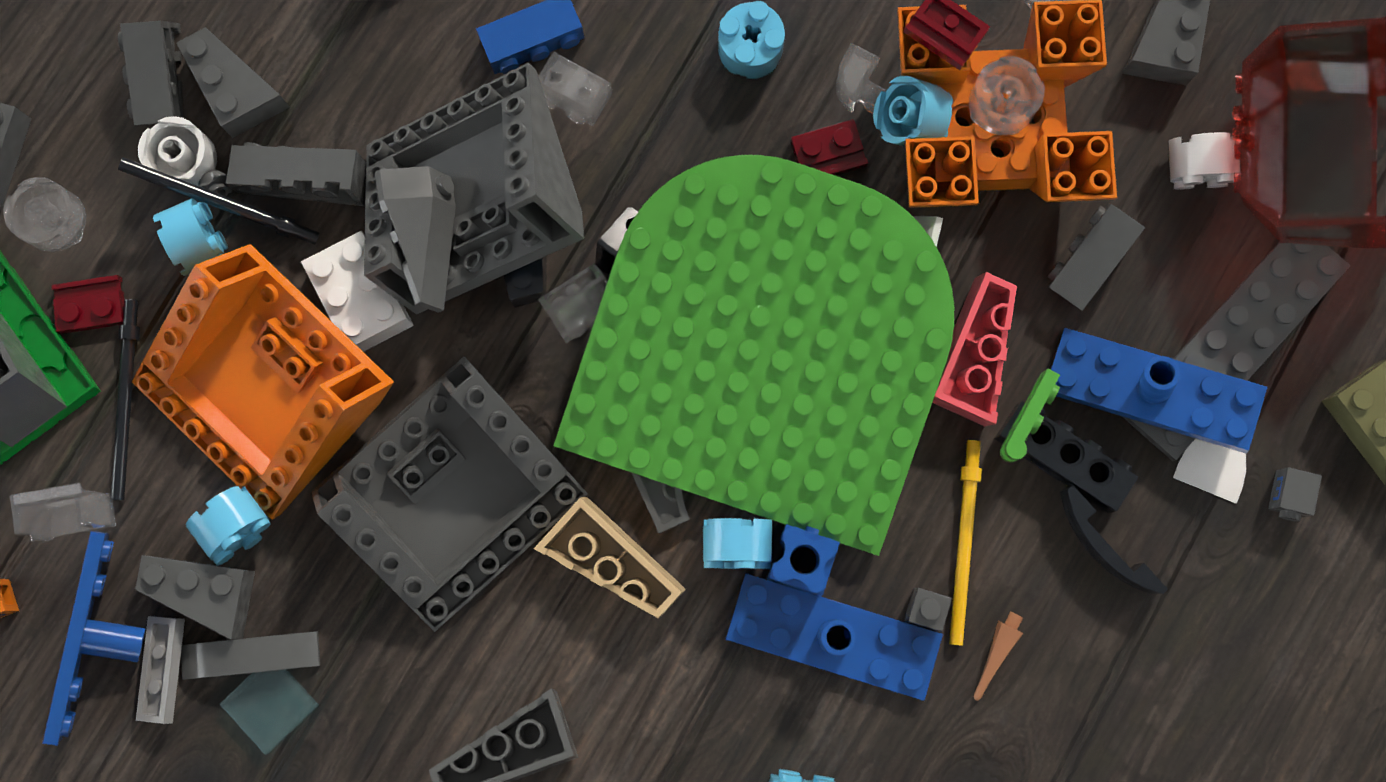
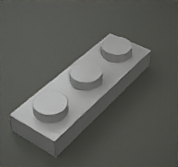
[135,616,185,724]

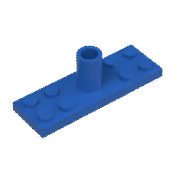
[1051,328,1267,454]
[43,531,145,745]
[726,573,943,701]

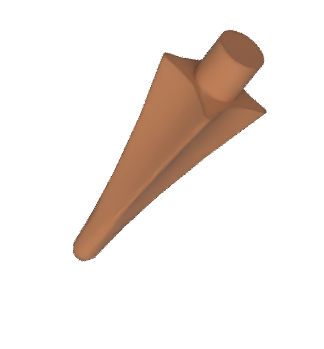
[974,611,1023,701]

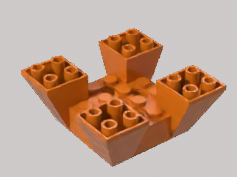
[897,0,1117,208]

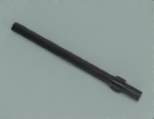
[118,157,320,245]
[110,299,140,500]

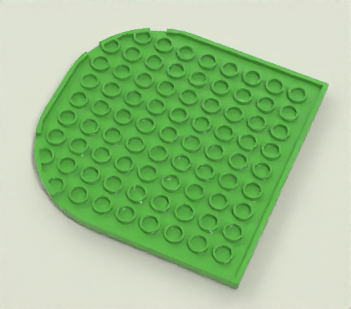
[554,155,954,556]

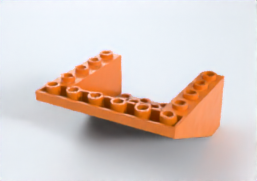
[132,244,394,520]

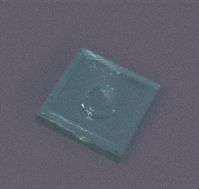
[220,669,319,755]

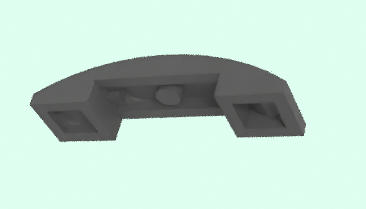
[181,631,321,680]

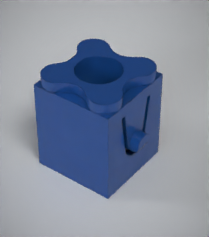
[767,524,840,596]

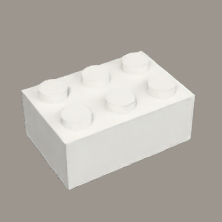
[301,231,414,352]

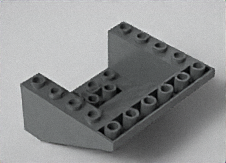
[364,63,584,315]
[311,357,588,632]

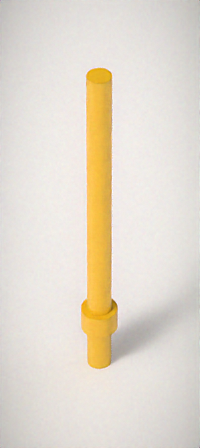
[949,440,982,646]

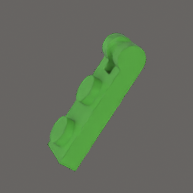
[1000,368,1060,463]

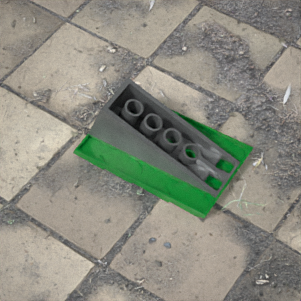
[0,251,101,465]

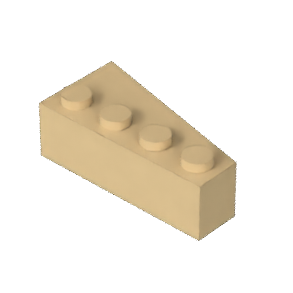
[534,497,686,618]

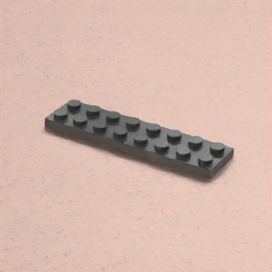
[1122,221,1351,461]

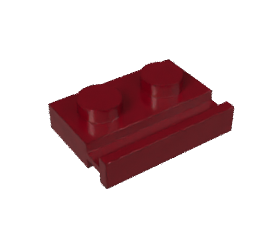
[903,0,991,70]
[790,119,868,176]
[51,275,124,334]

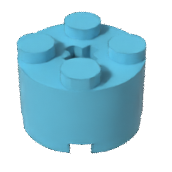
[718,1,785,79]
[873,76,953,147]
[153,198,228,276]
[186,486,271,566]
[703,518,772,569]

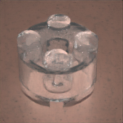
[969,56,1045,135]
[3,177,86,252]

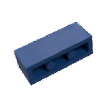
[476,0,585,74]

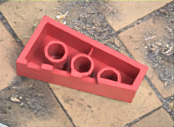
[932,272,1017,426]

